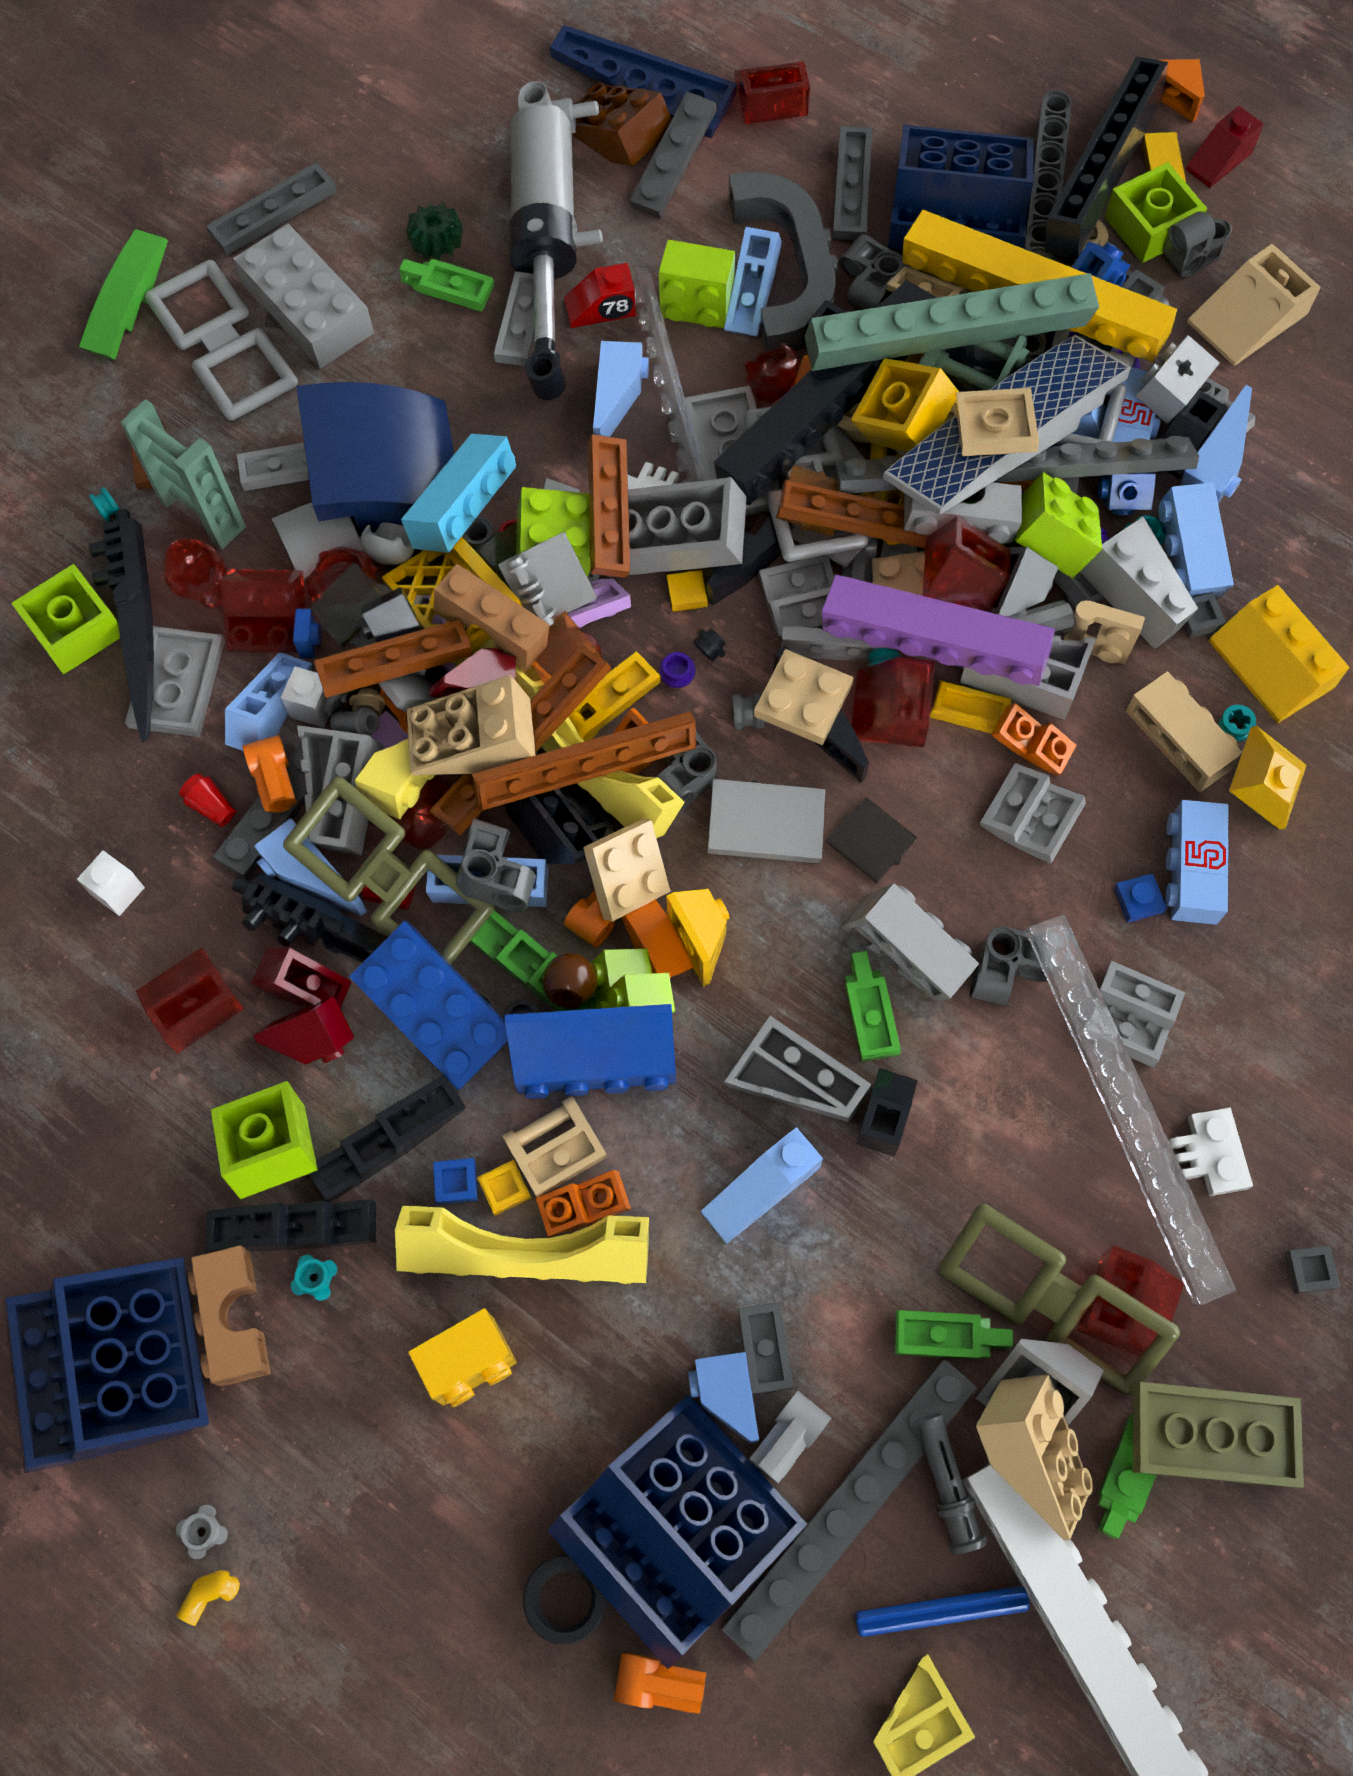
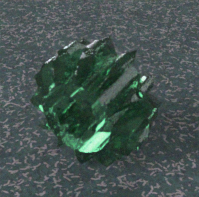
[406,201,463,261]

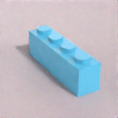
[401,434,516,553]

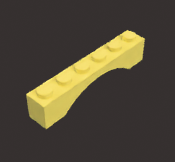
[355,638,495,819]
[515,662,685,838]
[395,1206,649,1284]

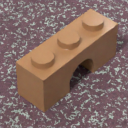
[434,564,549,673]
[188,1245,271,1387]

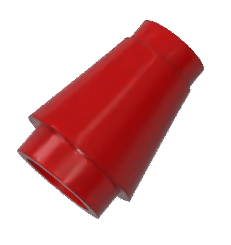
[179,773,236,827]

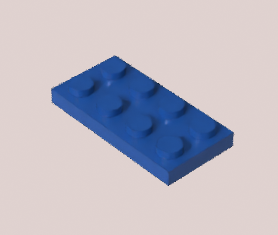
[349,921,508,1090]

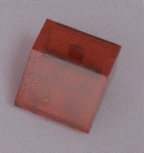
[734,61,810,124]
[922,516,1011,612]
[220,569,306,653]
[851,657,935,747]
[136,947,245,1054]
[1077,1245,1184,1363]

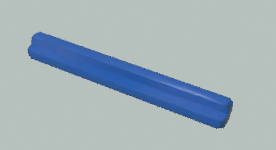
[855,1586,1029,1637]

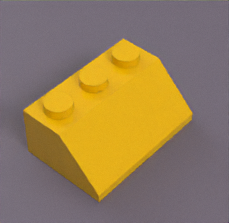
[1209,585,1350,724]

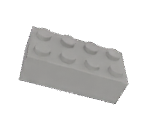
[233,223,374,369]
[608,477,747,577]

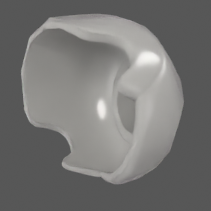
[360,522,414,566]

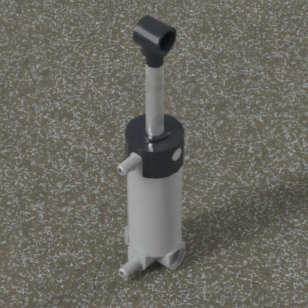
[510,81,603,400]

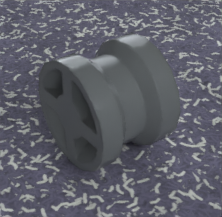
[731,692,764,731]

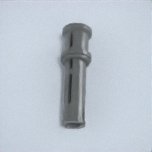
[915,1413,988,1555]

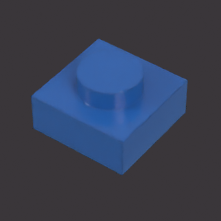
[293,609,322,658]
[1114,873,1167,923]
[433,1158,478,1205]

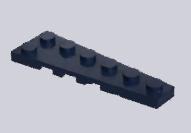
[550,25,737,138]

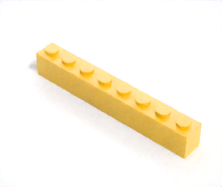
[902,210,1177,363]

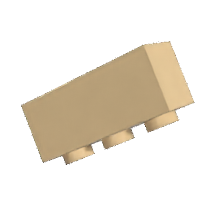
[1126,671,1242,793]

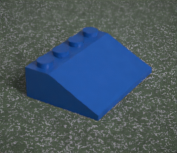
[505,1004,676,1099]

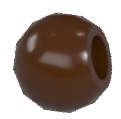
[542,953,597,1009]

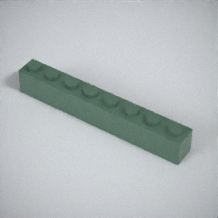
[804,273,1099,371]

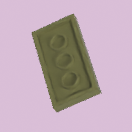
[1133,1382,1304,1488]

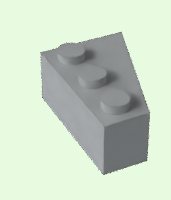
[1080,517,1198,649]
[960,636,1096,720]
[297,725,384,855]
[840,883,979,1002]
[724,1016,871,1122]

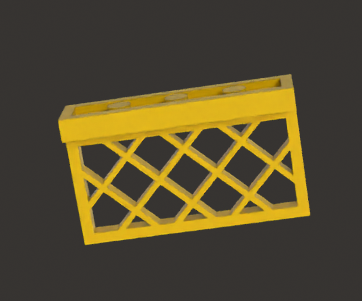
[382,537,522,663]

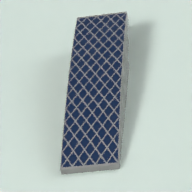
[883,335,1131,515]

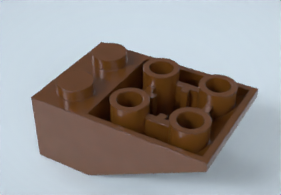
[572,83,672,166]

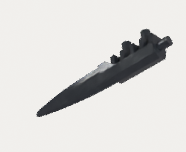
[89,509,154,743]
[232,873,490,1005]

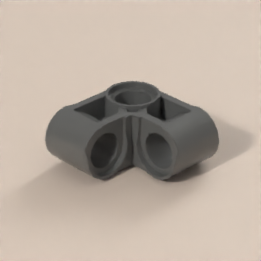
[1162,211,1231,278]
[838,235,904,310]
[655,731,717,813]
[456,818,536,912]
[970,926,1059,1007]

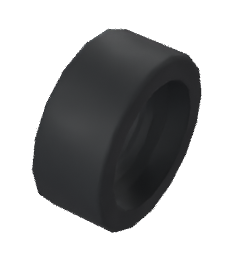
[523,1555,607,1644]

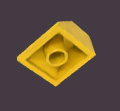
[1229,726,1307,829]
[666,889,730,987]

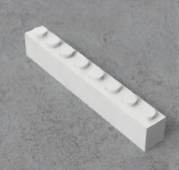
[962,1464,1209,1776]

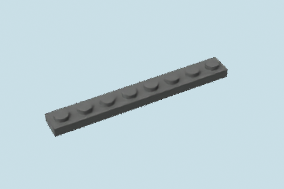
[722,1358,978,1661]

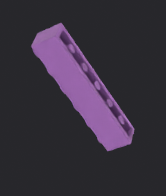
[822,574,1055,686]

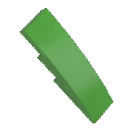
[79,229,168,360]
[470,910,596,1011]

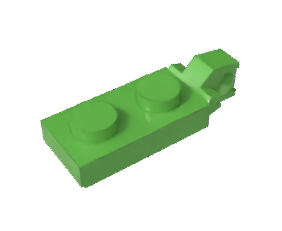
[399,258,494,312]
[845,951,901,1062]
[895,1310,1013,1360]
[1097,1413,1156,1539]

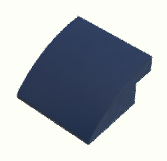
[888,125,1034,250]
[296,382,454,535]
[4,1257,209,1474]
[547,1394,808,1669]

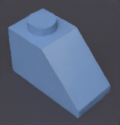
[688,1352,759,1444]

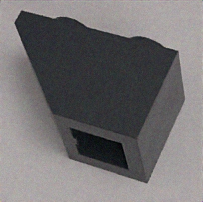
[1162,390,1228,479]
[856,1068,918,1157]

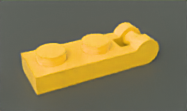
[568,651,661,741]

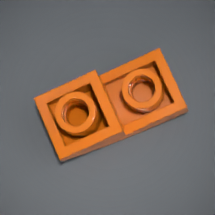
[991,703,1076,776]
[621,899,694,978]
[536,1170,631,1237]

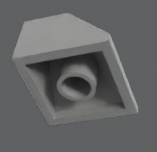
[976,1339,1104,1425]

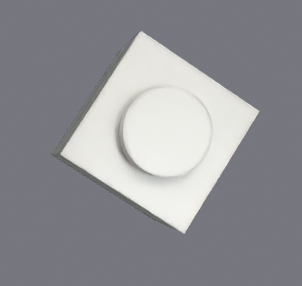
[281,666,329,728]
[77,851,145,916]

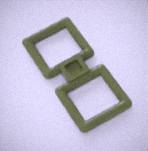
[283,776,494,965]
[938,1204,1180,1396]

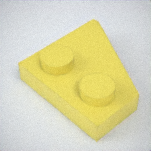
[873,1655,975,1776]

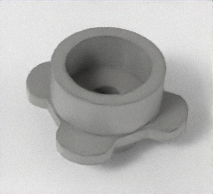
[176,1505,228,1559]

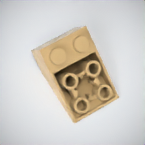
[1187,244,1321,366]
[407,675,536,776]
[976,1374,1093,1540]

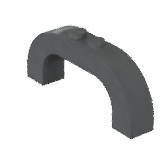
[728,172,838,358]

